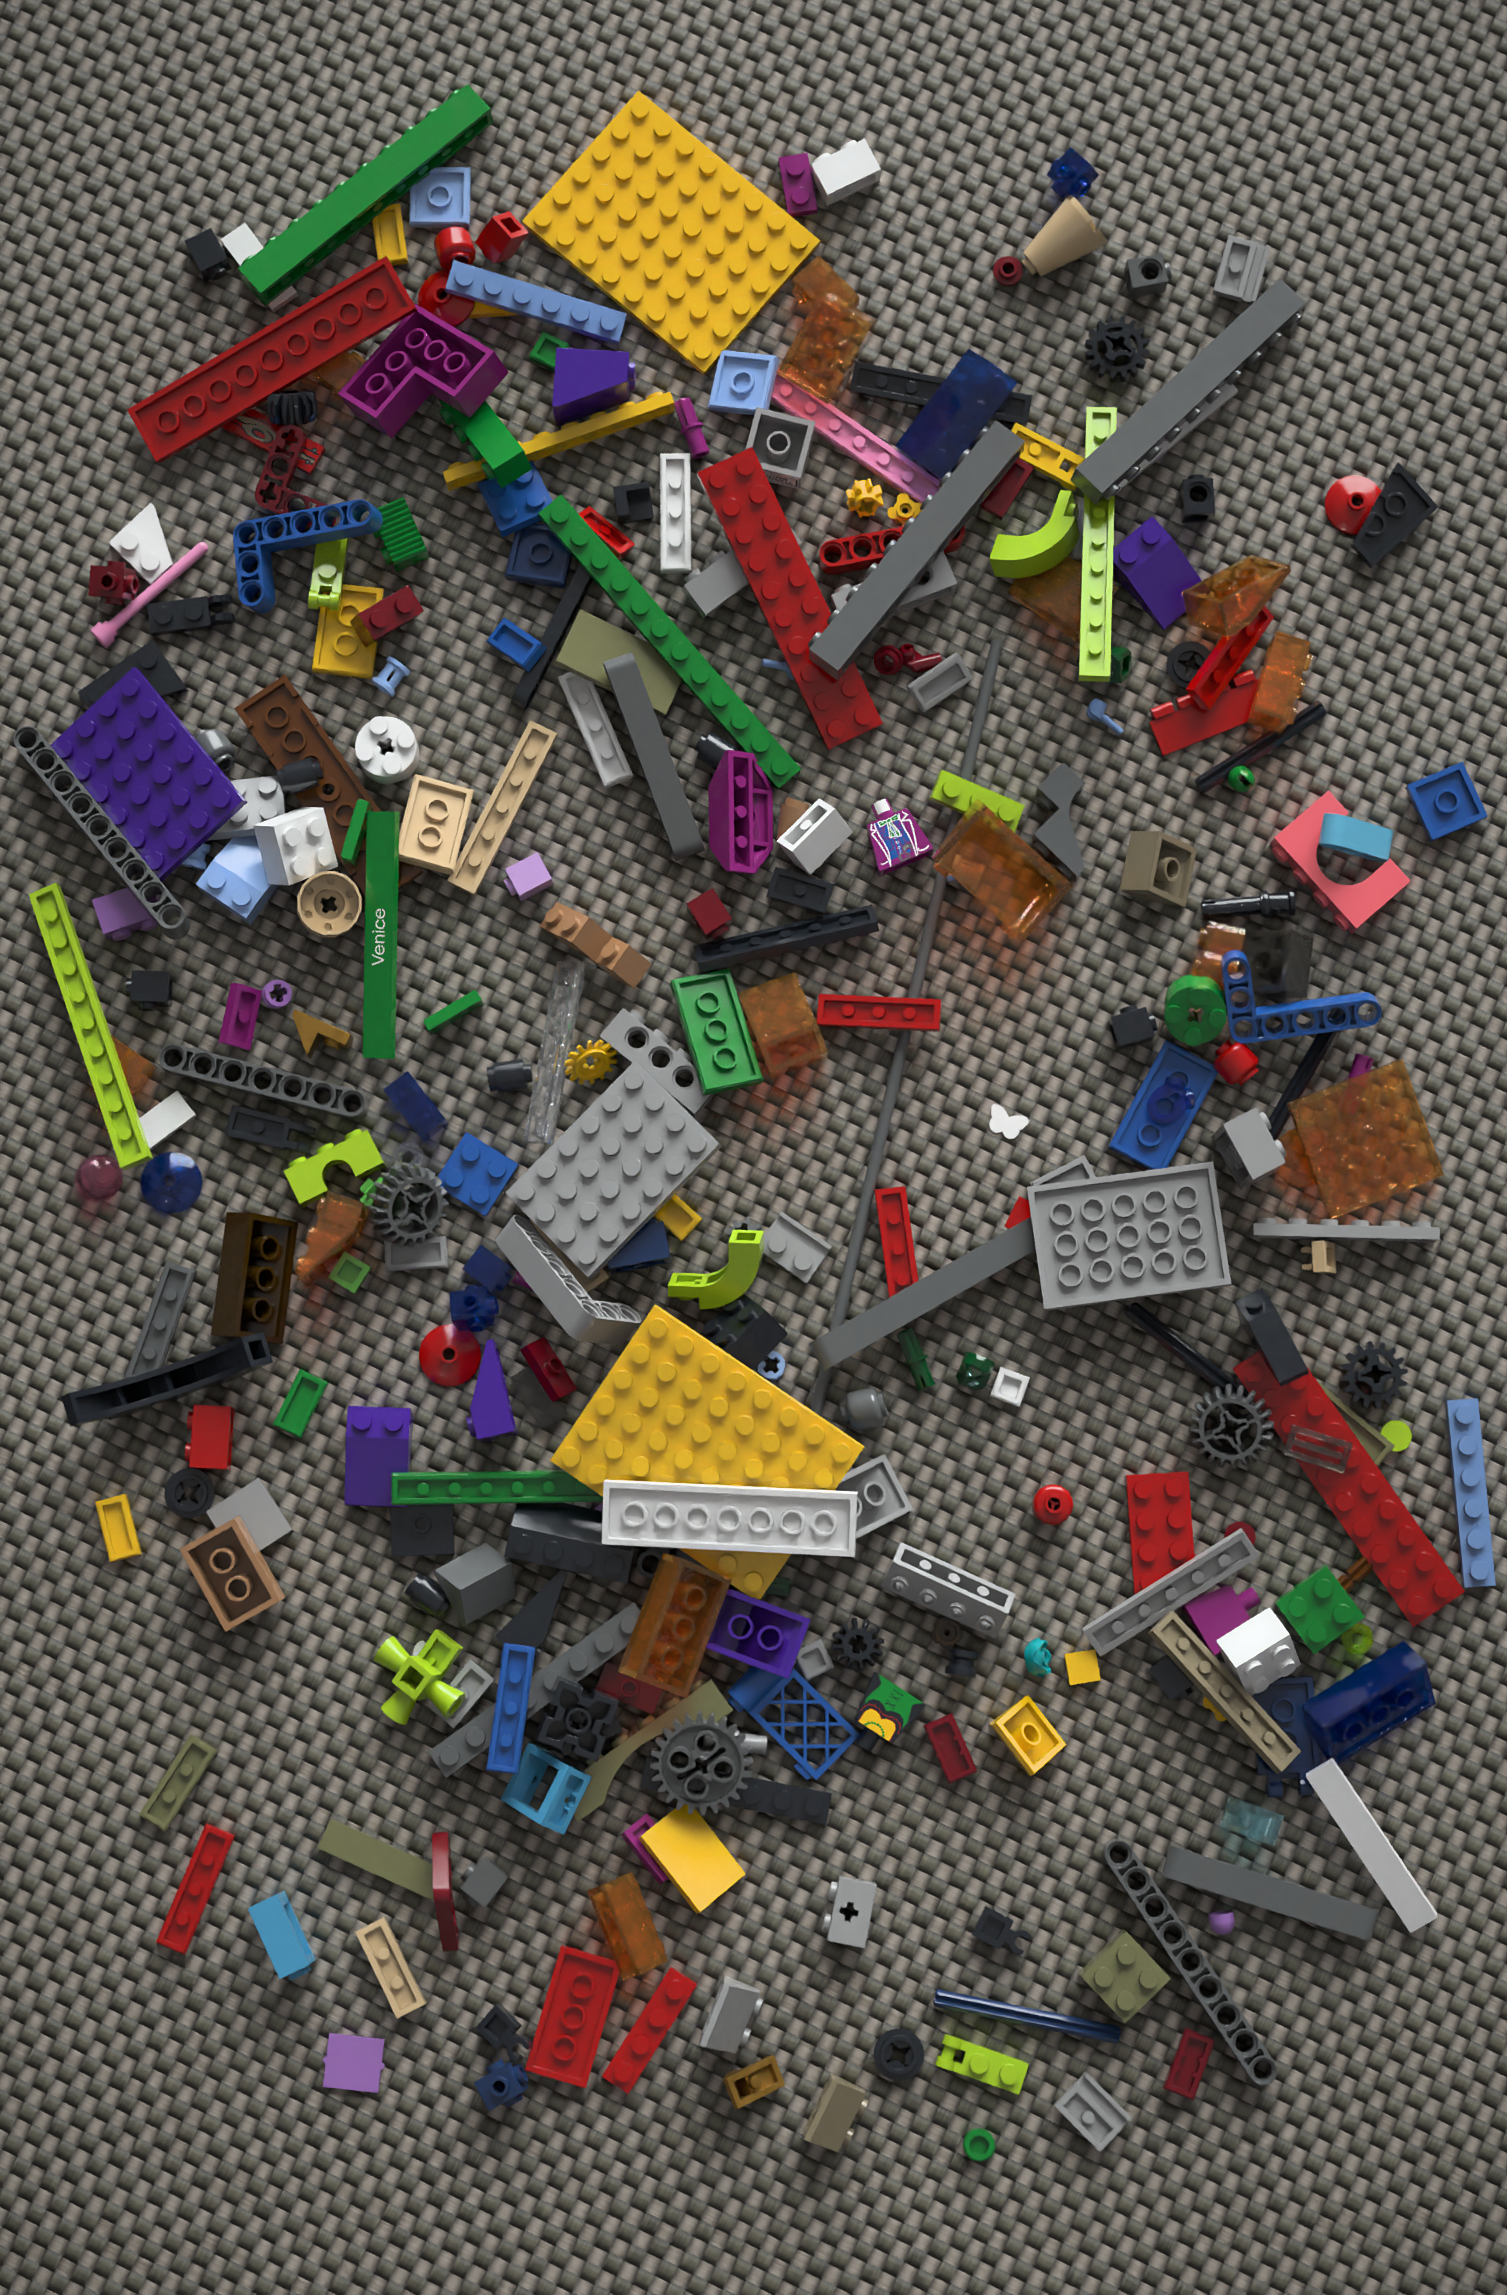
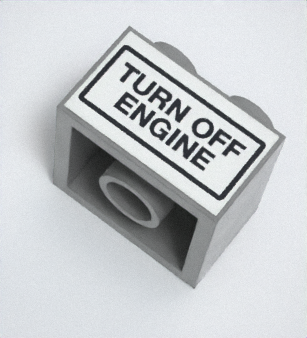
[745,407,815,489]

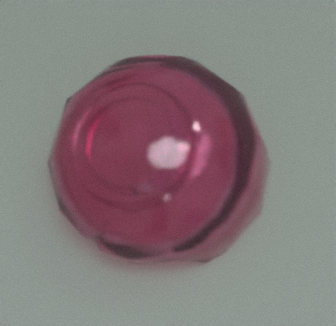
[75,1154,123,1203]

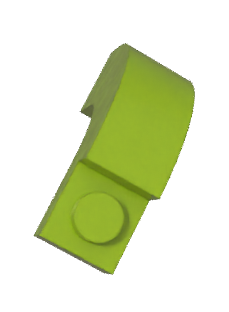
[989,490,1080,578]
[668,1230,764,1309]

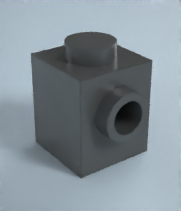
[460,1856,510,1908]

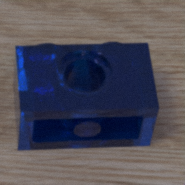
[383,1071,448,1143]

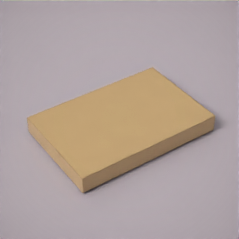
[399,774,474,875]

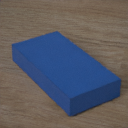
[486,617,547,672]

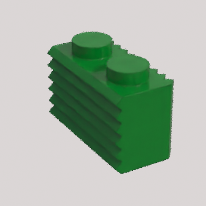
[373,497,429,572]

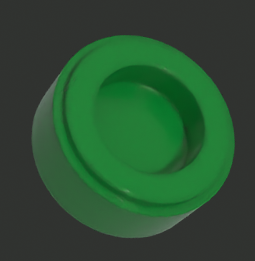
[963,2128,995,2162]

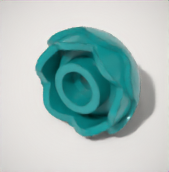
[1024,1637,1051,1677]

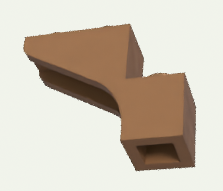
[539,902,652,989]

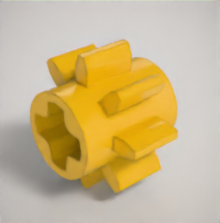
[846,478,884,518]

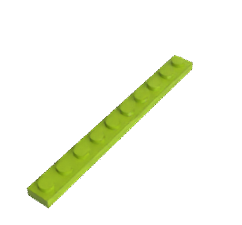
[1079,407,1117,682]
[28,883,153,1171]

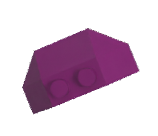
[708,750,773,875]

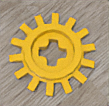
[564,1040,617,1085]

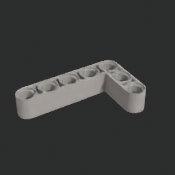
[495,1215,641,1346]

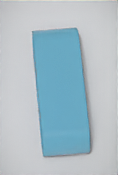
[1318,813,1394,862]

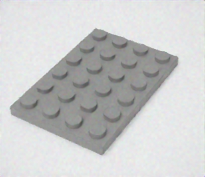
[505,1060,722,1279]
[1027,1162,1231,1311]

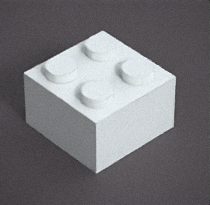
[253,807,338,885]
[1216,1607,1301,1696]

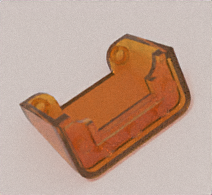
[932,799,1073,941]

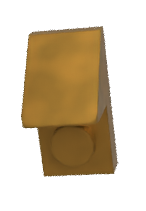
[292,1009,354,1059]
[723,2055,785,2110]

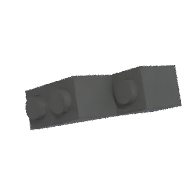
[1032,762,1085,882]

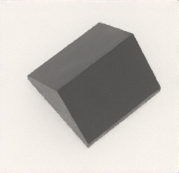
[433,1543,517,1626]

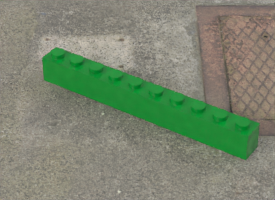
[238,84,493,307]

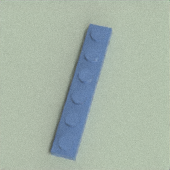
[445,260,627,345]
[1445,1398,1496,1588]

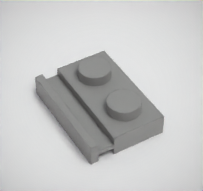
[1212,235,1271,305]
[763,1211,832,1284]
[1053,2071,1132,2152]

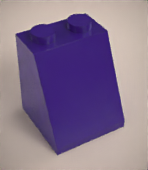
[552,348,636,426]

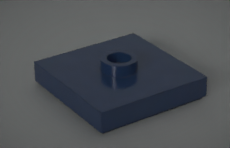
[505,523,572,589]

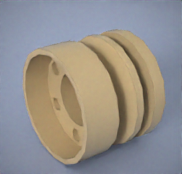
[297,871,362,938]

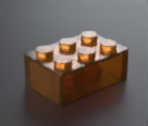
[776,290,878,404]

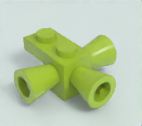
[374,1629,466,1725]

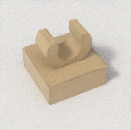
[1301,1241,1336,1274]

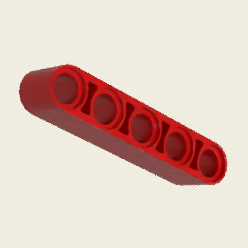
[819,526,965,575]

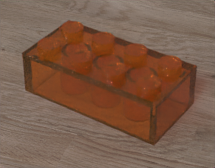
[618,1552,732,1698]

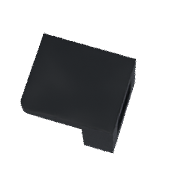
[613,482,654,525]

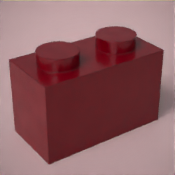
[350,585,424,648]

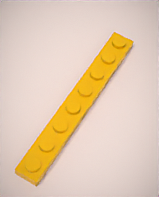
[442,392,675,491]

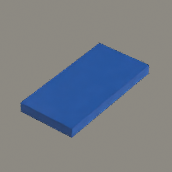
[1108,1040,1218,1170]

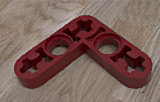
[254,424,339,528]
[432,1831,460,1952]

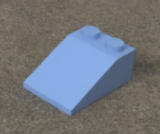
[196,836,279,925]

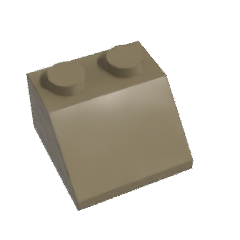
[1120,831,1197,908]
[803,2073,868,2152]

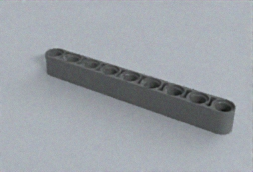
[13,726,190,940]
[808,1217,1036,1371]
[1102,1839,1277,2085]

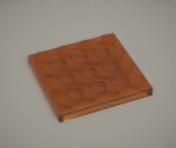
[1286,1059,1444,1219]

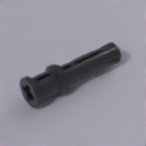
[1201,888,1296,920]

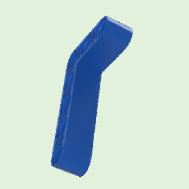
[233,499,383,613]
[1221,950,1382,1044]

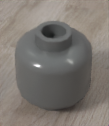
[194,729,236,773]
[841,1387,888,1431]

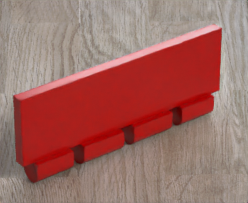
[1149,669,1275,756]

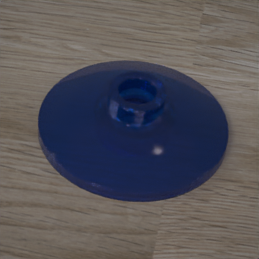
[140,1152,203,1213]

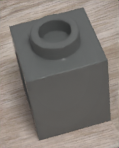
[1124,253,1172,298]

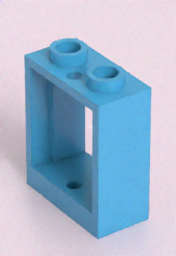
[501,1743,592,1835]
[248,1891,316,1981]

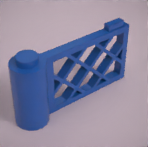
[727,1666,860,1780]

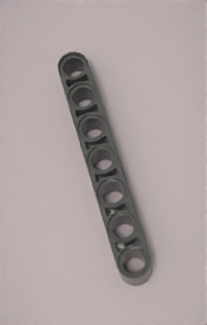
[603,652,705,861]
[159,1044,369,1121]
[1161,1845,1379,1941]

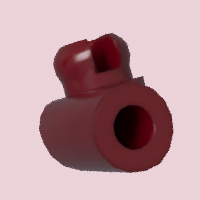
[899,644,942,673]

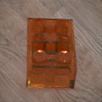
[737,972,828,1079]
[295,1191,369,1287]

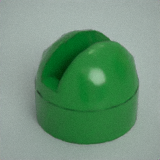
[1228,766,1255,793]

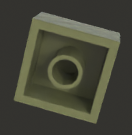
[1078,1929,1171,2023]

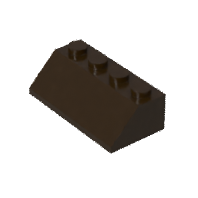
[211,1212,298,1344]

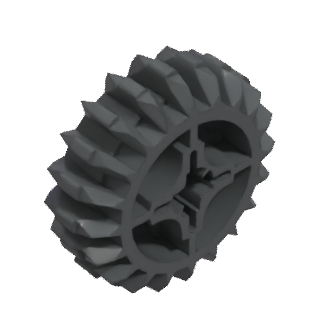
[366,1163,449,1247]
[1189,1384,1274,1469]

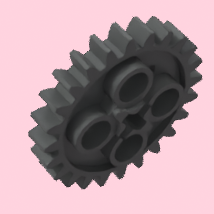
[650,1711,753,1815]

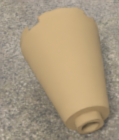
[1022,195,1107,276]

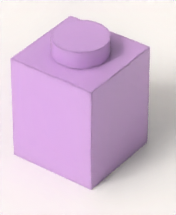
[503,852,553,901]

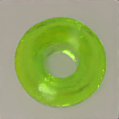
[1341,1623,1373,1654]

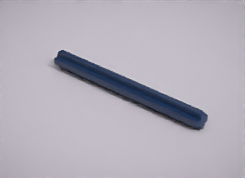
[933,1989,1121,2044]

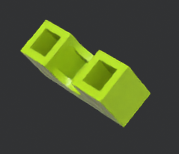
[284,1129,386,1207]

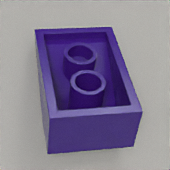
[1113,516,1209,631]
[466,1339,517,1443]
[344,1406,413,1508]
[700,1586,811,1679]

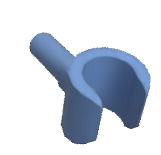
[761,659,794,680]
[1087,698,1123,736]

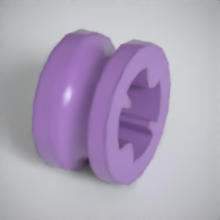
[262,980,292,1009]

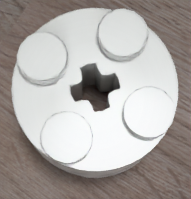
[355,716,419,785]

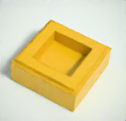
[1064,1649,1101,1685]

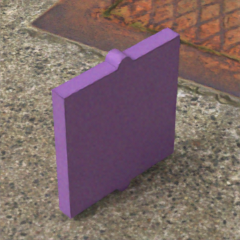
[323,2033,385,2093]

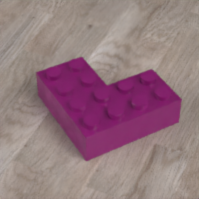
[338,305,509,438]

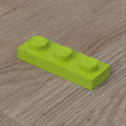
[929,770,1025,835]

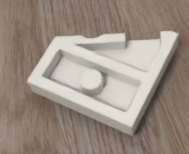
[109,503,173,585]

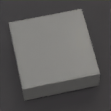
[796,1639,834,1681]

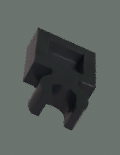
[971,1906,1031,1955]
[476,2003,534,2062]

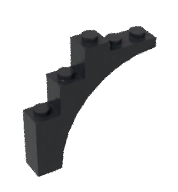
[61,1333,273,1427]

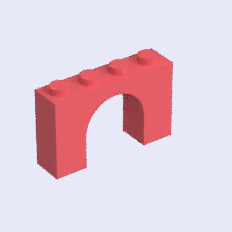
[1270,790,1411,934]

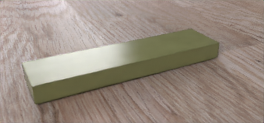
[318,1818,434,1900]

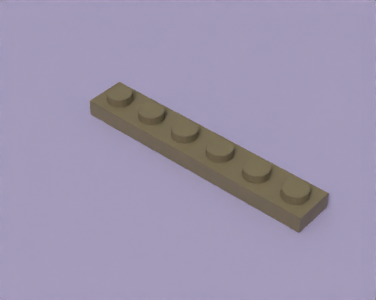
[1148,1610,1301,1774]

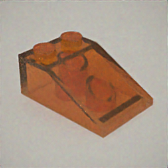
[1182,555,1291,637]
[1007,557,1119,644]

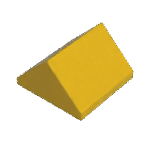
[989,1694,1066,1776]

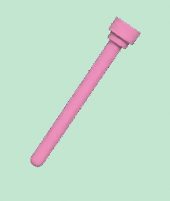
[90,542,208,648]

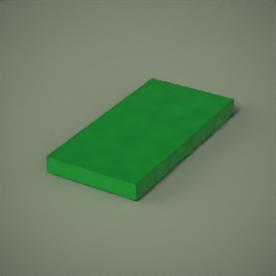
[670,969,763,1096]

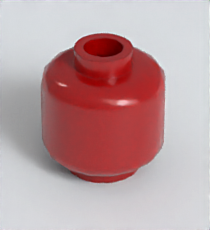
[434,226,476,271]
[1213,1040,1259,1086]
[1031,1484,1073,1525]

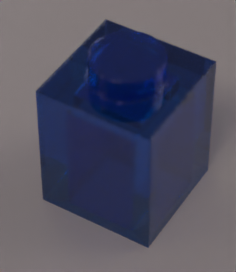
[462,1245,512,1294]

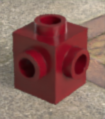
[88,561,139,605]

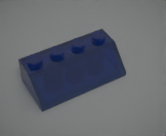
[895,349,1017,481]
[1301,1641,1436,1765]

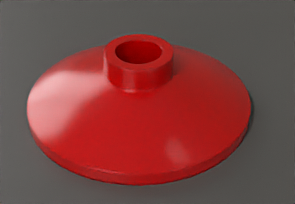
[418,270,475,327]
[1324,476,1381,535]
[419,1324,481,1386]

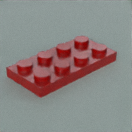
[1125,1472,1197,1597]
[525,1945,622,2088]

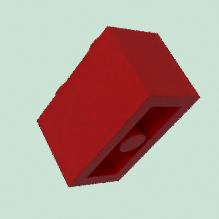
[185,1405,235,1470]

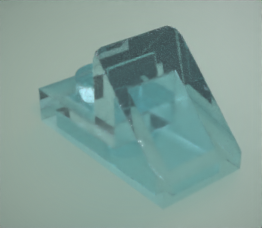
[1219,1796,1284,1846]

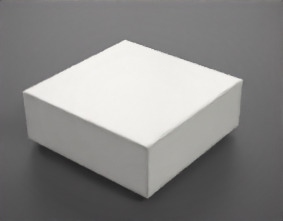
[990,1367,1030,1407]

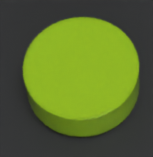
[1379,1420,1412,1452]

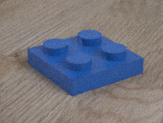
[477,460,552,537]
[1405,761,1488,842]
[438,1132,519,1217]

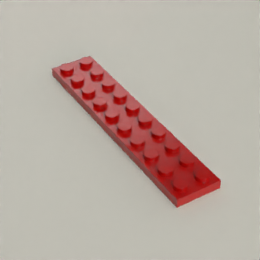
[127,256,418,464]
[696,447,883,750]
[1232,1351,1465,1627]

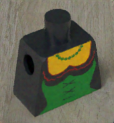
[854,1672,926,1752]

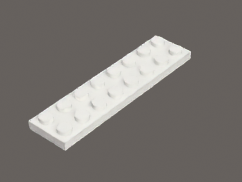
[602,1479,858,1557]

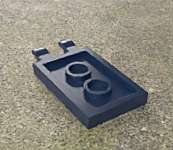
[1252,1676,1321,1798]

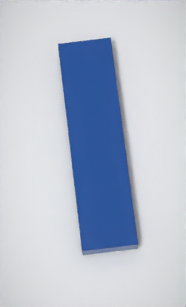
[486,1643,536,1775]

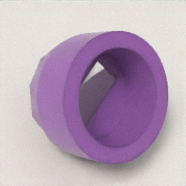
[1208,1911,1235,1935]

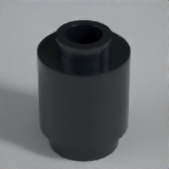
[694,732,737,770]
[276,757,324,795]
[487,1059,533,1093]
[404,1573,451,1618]

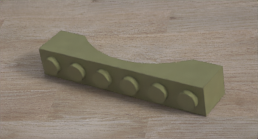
[565,1678,733,1821]

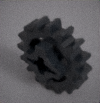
[1084,316,1150,383]
[1339,1341,1408,1409]

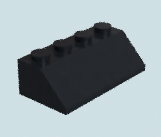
[504,1503,636,1583]

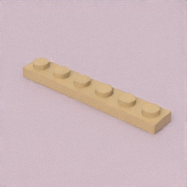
[447,720,558,896]

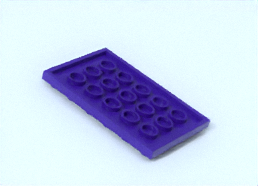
[50,667,248,882]

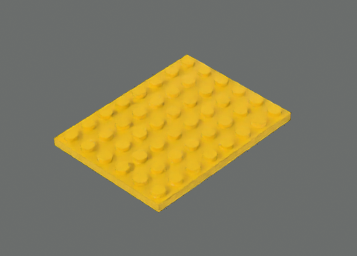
[522,90,820,376]
[550,1304,864,1600]

